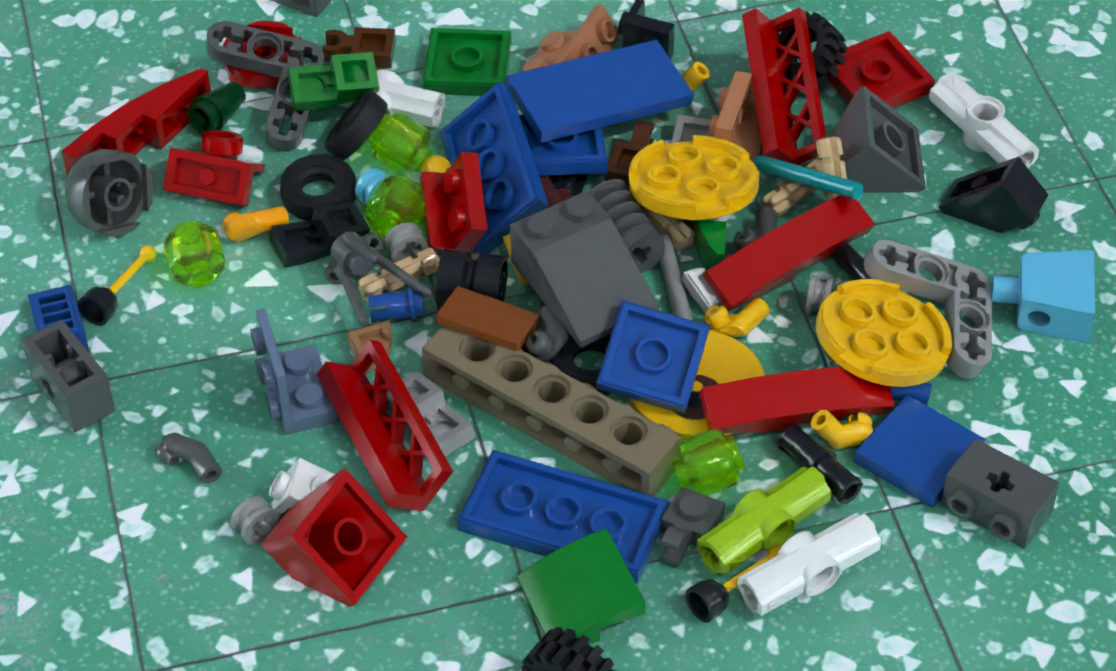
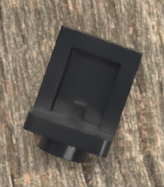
[618,0,675,60]

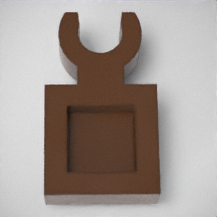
[322,27,396,68]

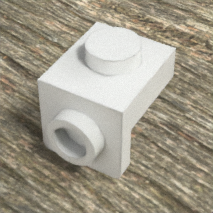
[269,458,335,518]

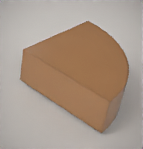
[347,321,393,374]

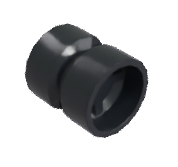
[436,249,508,306]

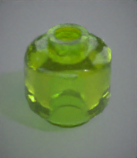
[368,112,433,175]
[365,176,424,238]
[164,221,226,288]
[672,429,746,496]

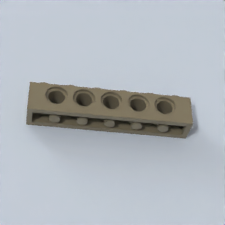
[422,326,681,496]

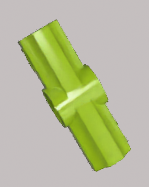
[696,466,831,575]

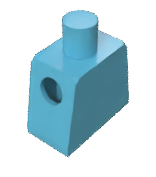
[991,250,1095,344]

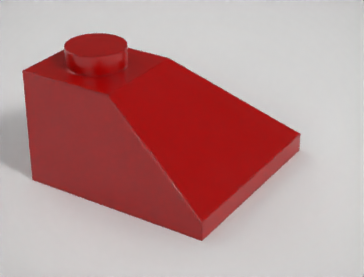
[261,469,407,607]

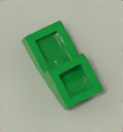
[288,52,379,112]
[693,219,727,271]

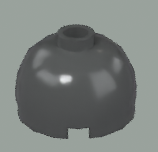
[65,149,154,237]

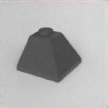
[831,86,926,193]

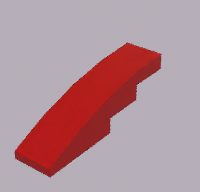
[61,68,211,177]
[703,195,875,311]
[699,367,895,434]

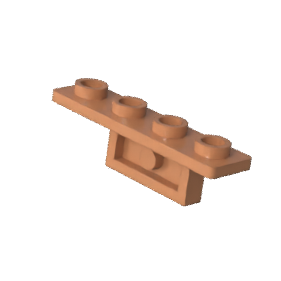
[523,4,620,72]
[708,71,762,163]

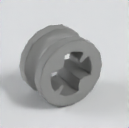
[384,222,428,262]
[805,275,834,315]
[230,496,279,545]

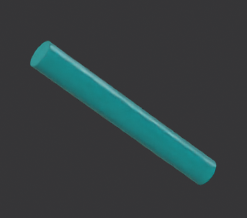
[754,155,863,200]

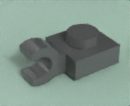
[660,486,725,567]

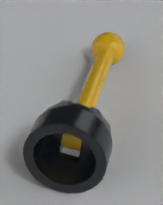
[77,245,157,326]
[685,545,782,623]

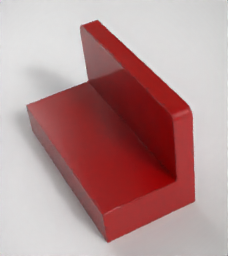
[163,148,265,206]

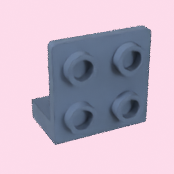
[250,308,339,435]

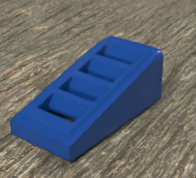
[28,285,90,353]

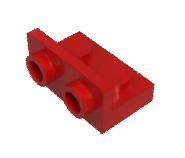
[420,152,488,253]

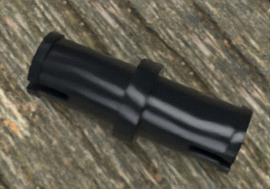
[777,424,863,504]

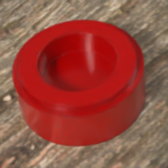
[200,130,244,156]

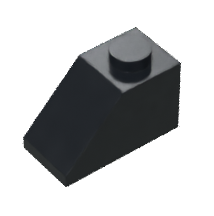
[938,156,1049,233]

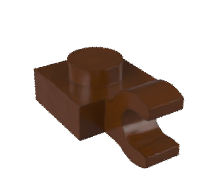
[605,121,654,187]

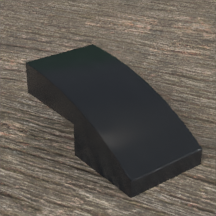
[269,201,370,268]

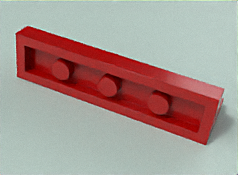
[742,7,826,165]
[317,339,453,511]

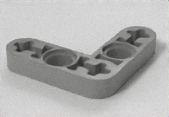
[863,239,992,379]

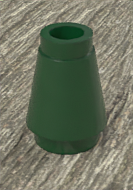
[187,82,246,134]

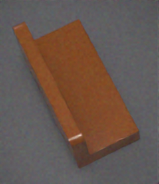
[436,286,540,355]

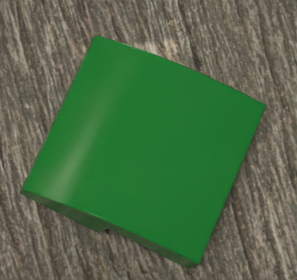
[517,528,646,644]

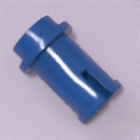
[368,286,425,323]

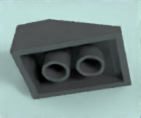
[510,191,659,348]

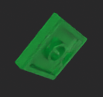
[422,28,512,96]

